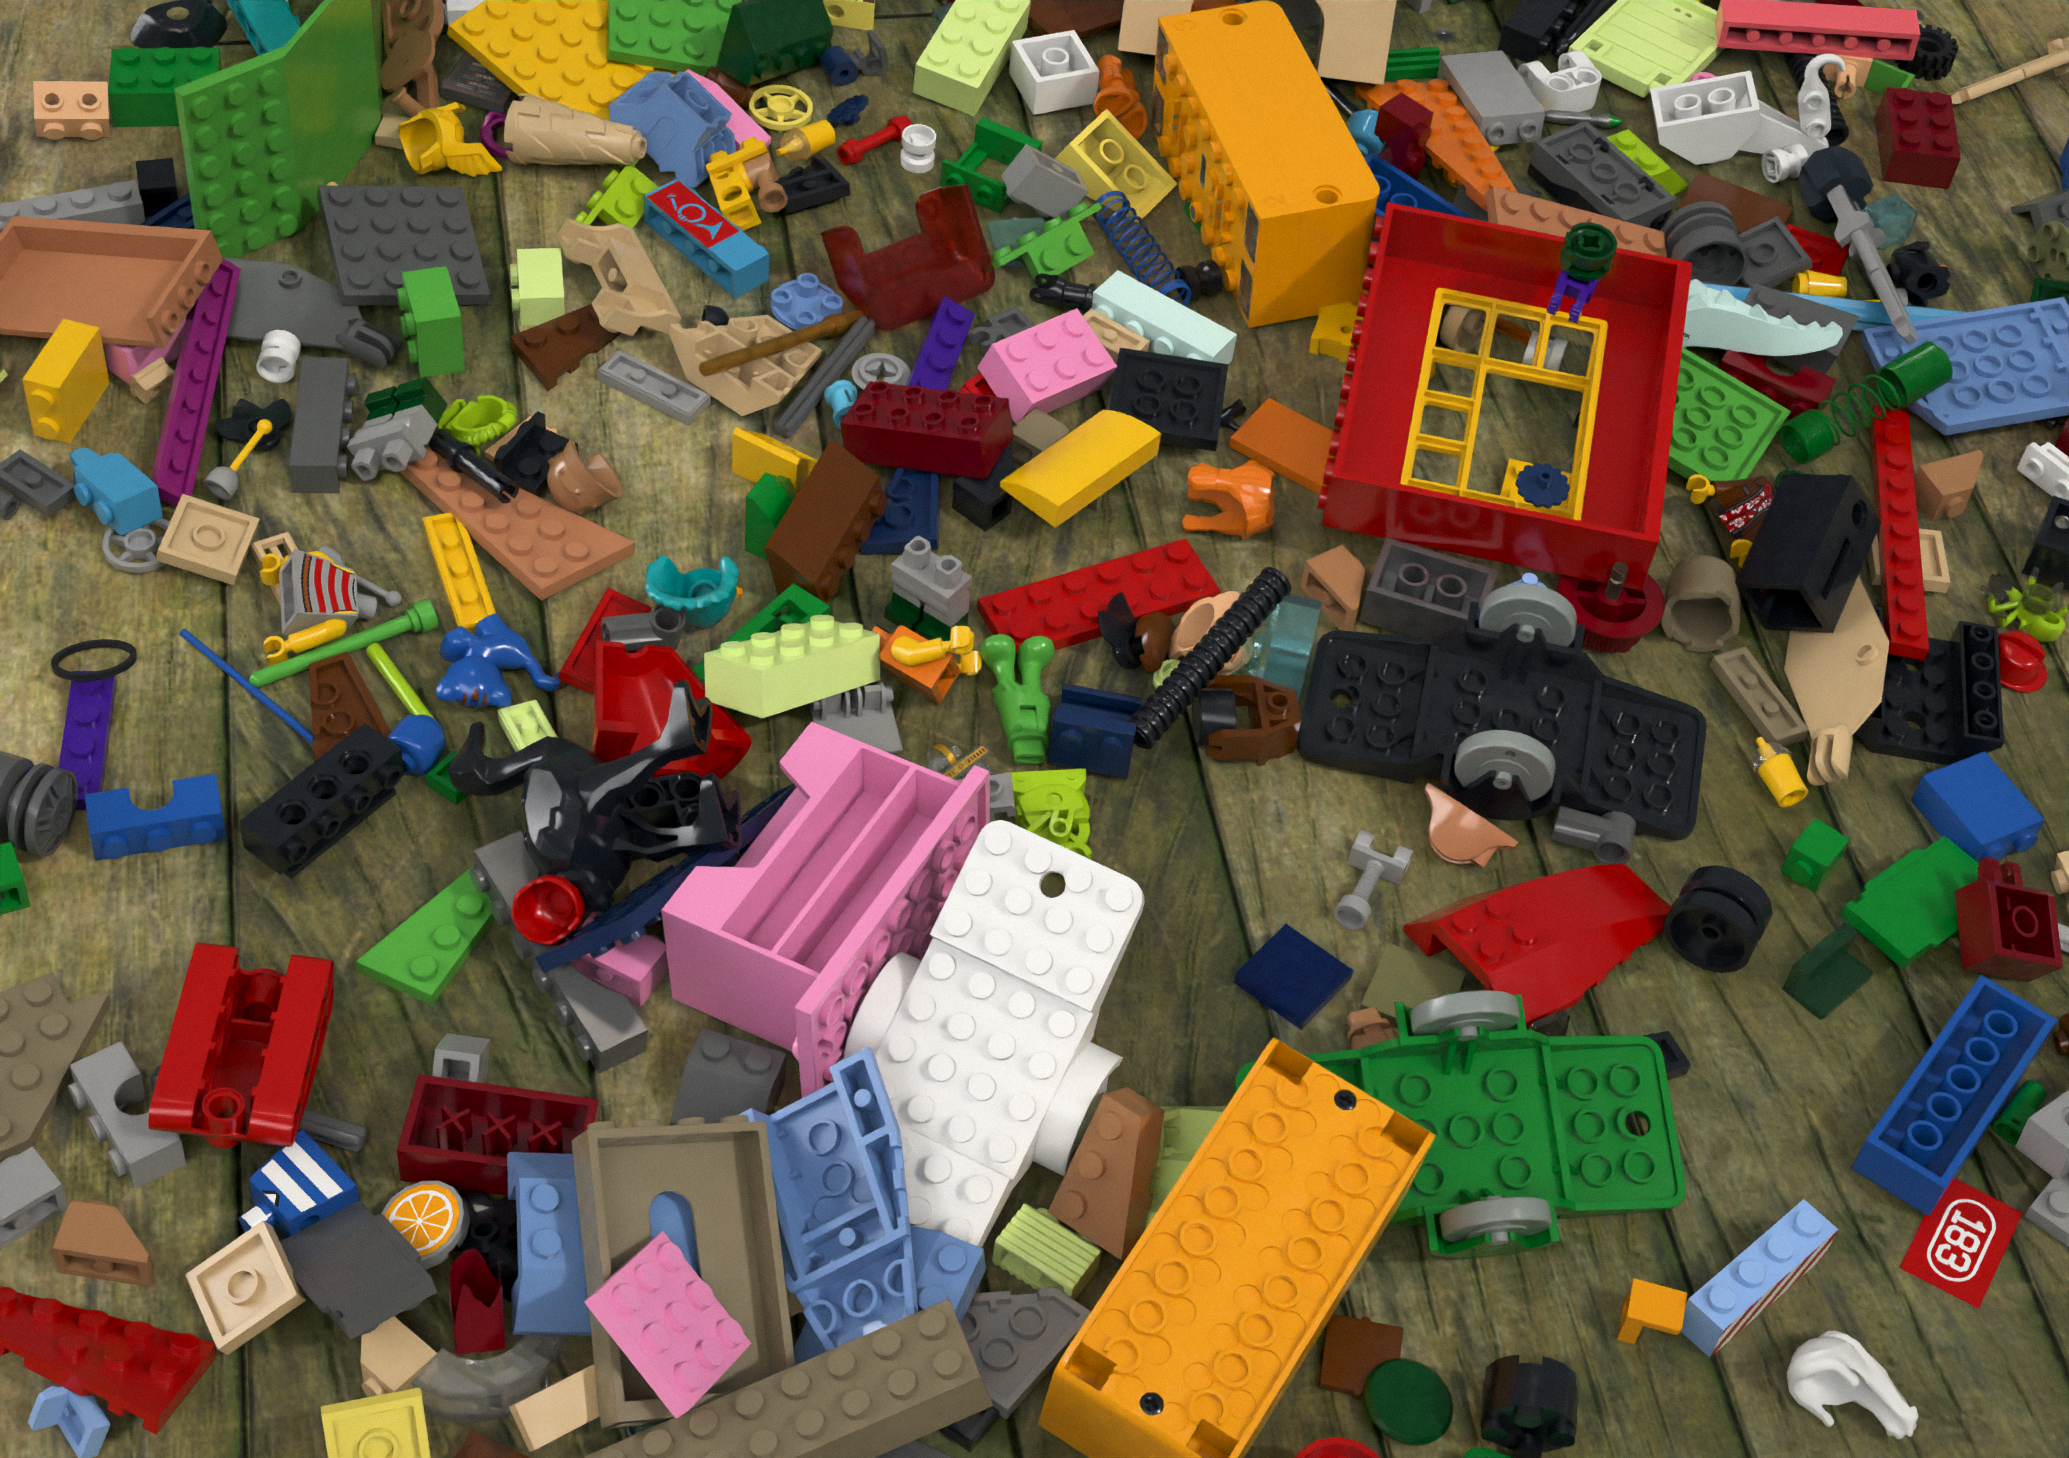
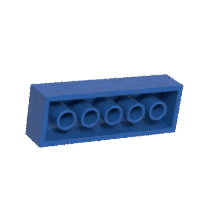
[1851,975,2058,1216]

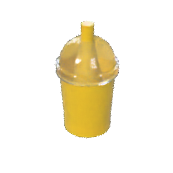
[776,119,836,163]
[1753,737,1808,807]

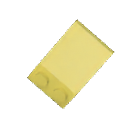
[1055,109,1177,223]

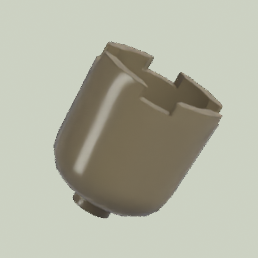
[1661,555,1740,652]

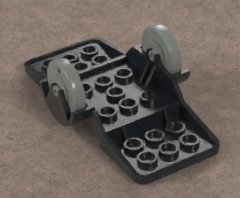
[1297,584,1707,840]

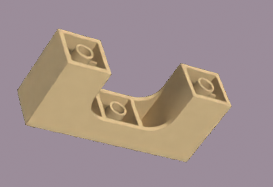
[1118,0,1397,85]

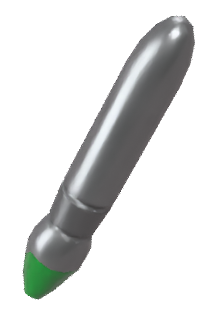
[1544,110,1623,129]

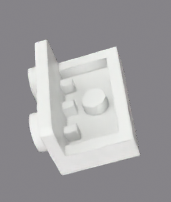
[2017,442,2069,501]

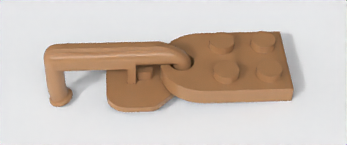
[381,0,444,117]

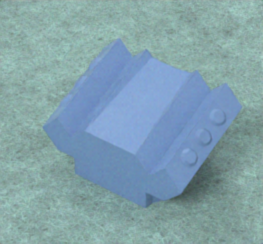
[609,71,736,188]

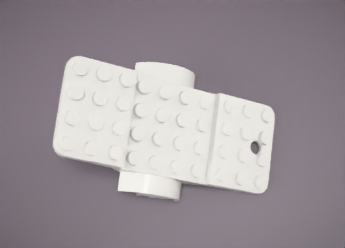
[844,820,1145,1248]

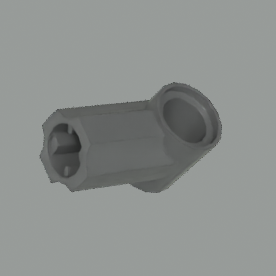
[601,604,686,651]
[1551,806,1636,865]

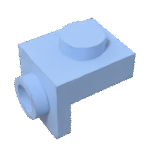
[28,1385,111,1458]

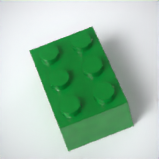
[108,47,222,127]

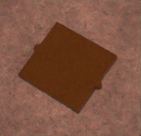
[1318,1314,1403,1400]

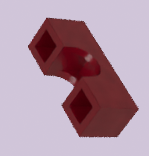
[1374,92,1434,182]
[1719,350,1836,420]

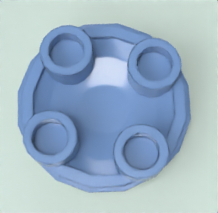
[770,273,843,330]

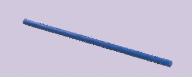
[180,629,313,744]

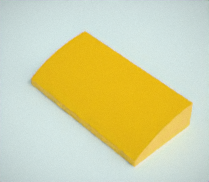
[999,410,1161,528]

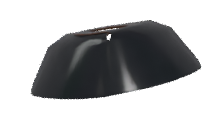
[130,0,228,48]

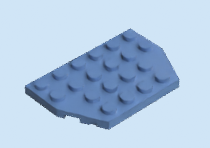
[1860,297,2069,435]

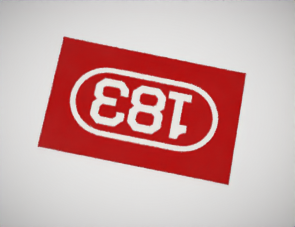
[1899,1178,2023,1309]

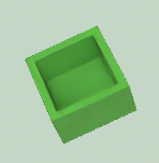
[397,266,465,378]

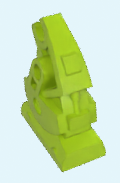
[1005,768,1092,860]

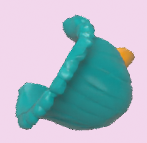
[644,555,743,628]

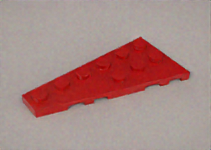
[0,1287,216,1435]

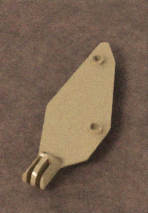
[1784,575,1889,786]

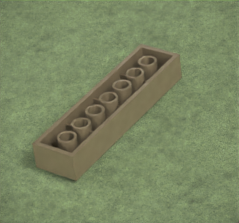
[585,1299,993,1458]

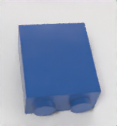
[1911,751,2045,863]

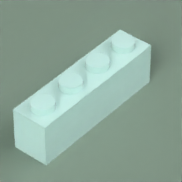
[1091,270,1237,364]

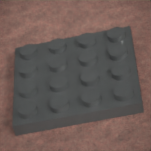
[317,185,490,305]

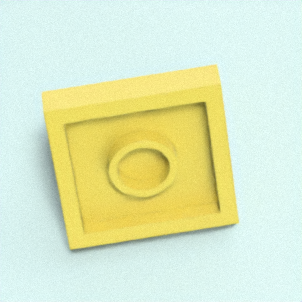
[320,1387,431,1458]

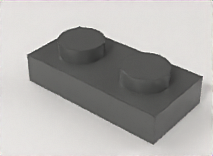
[0,449,76,518]

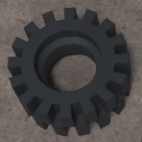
[1894,24,1958,81]

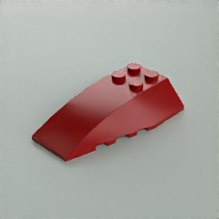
[1403,863,1671,1028]

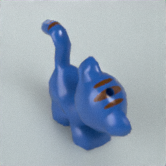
[435,614,568,709]

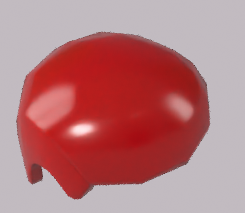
[511,874,584,945]

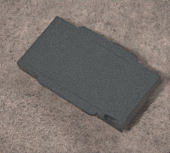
[280,1200,437,1340]

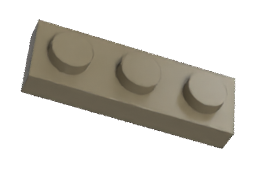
[1710,646,1809,750]

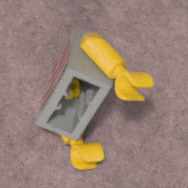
[259,549,377,666]

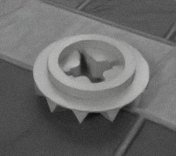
[851,353,910,392]

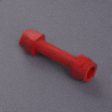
[837,115,913,166]

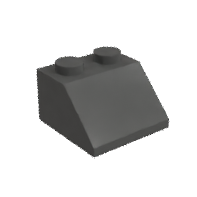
[670,1027,787,1126]

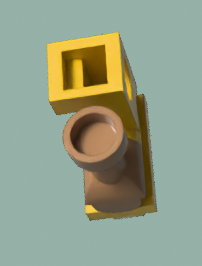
[705,136,788,231]

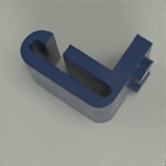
[1047,683,1143,779]

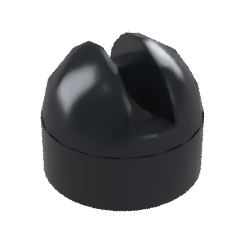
[702,305,729,326]

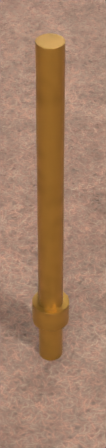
[699,310,864,377]

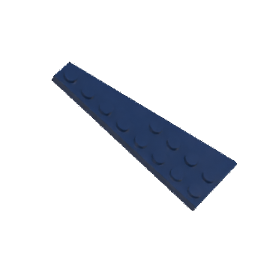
[535,783,796,973]

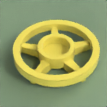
[748,85,813,133]

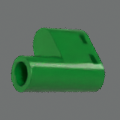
[1993,1080,2047,1146]

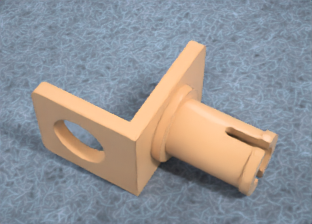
[1823,55,1873,99]

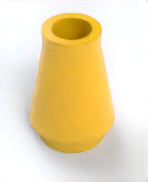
[1792,269,1847,298]

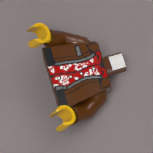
[1686,474,1777,568]

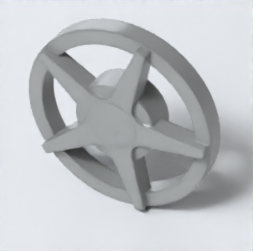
[102,518,170,573]

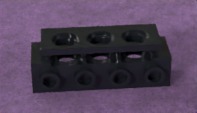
[240,723,404,879]

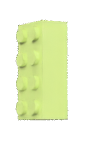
[913,0,1031,116]
[704,615,880,718]

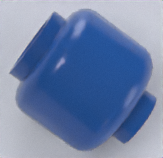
[387,714,446,776]

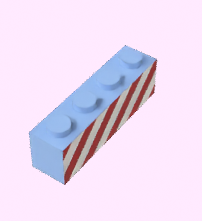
[1681,1199,1838,1358]

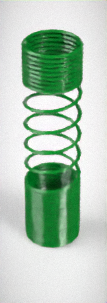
[1780,341,1953,464]

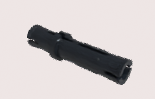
[429,429,519,504]

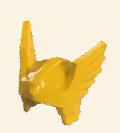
[398,102,503,177]

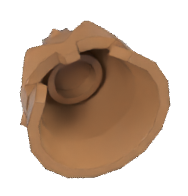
[547,438,623,515]

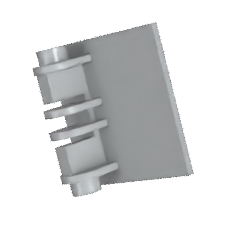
[809,682,903,754]

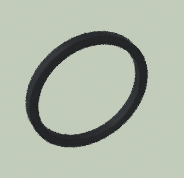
[51,639,137,681]

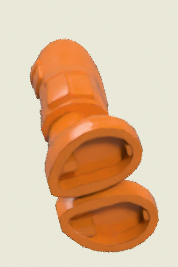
[1093,55,1148,139]

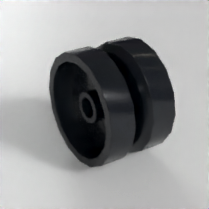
[1663,865,1773,973]

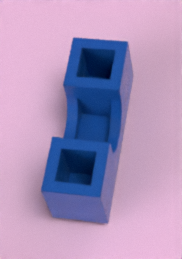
[84,774,226,861]

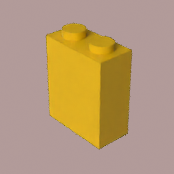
[22,319,110,444]

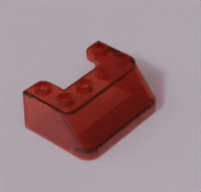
[821,184,995,330]

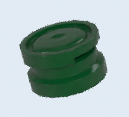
[1559,222,1617,281]

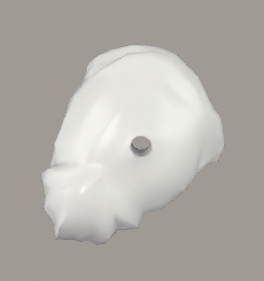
[1787,1331,1919,1440]

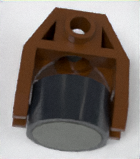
[1192,675,1301,766]

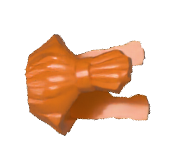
[1182,458,1277,540]

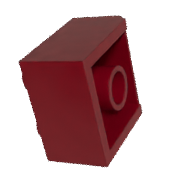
[1955,857,2063,982]

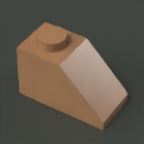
[1914,450,1984,521]
[1300,544,1366,631]
[52,1200,155,1287]

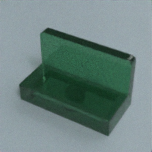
[1782,922,1873,1020]

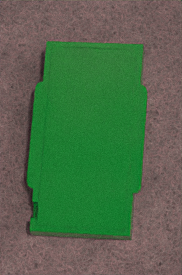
[1840,835,1979,969]

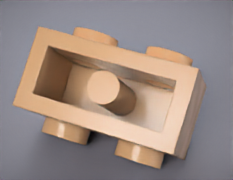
[33,81,110,140]

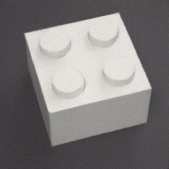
[1009,30,1100,115]

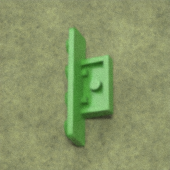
[982,201,1102,286]

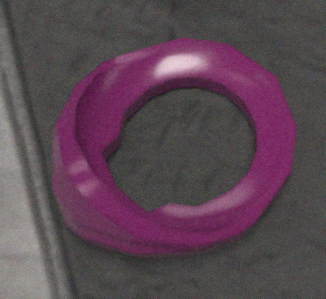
[480,111,514,159]

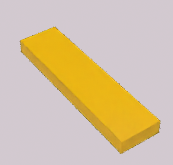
[423,513,496,634]

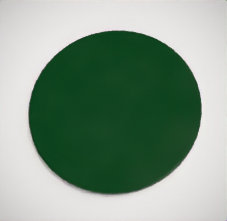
[1363,1358,1453,1445]

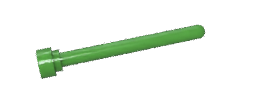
[249,598,439,688]

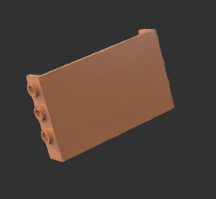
[0,216,223,348]

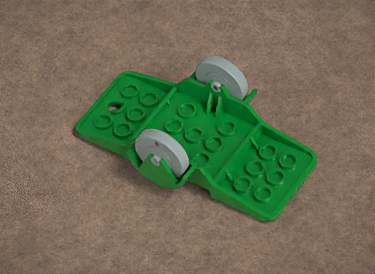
[1233,990,1686,1258]

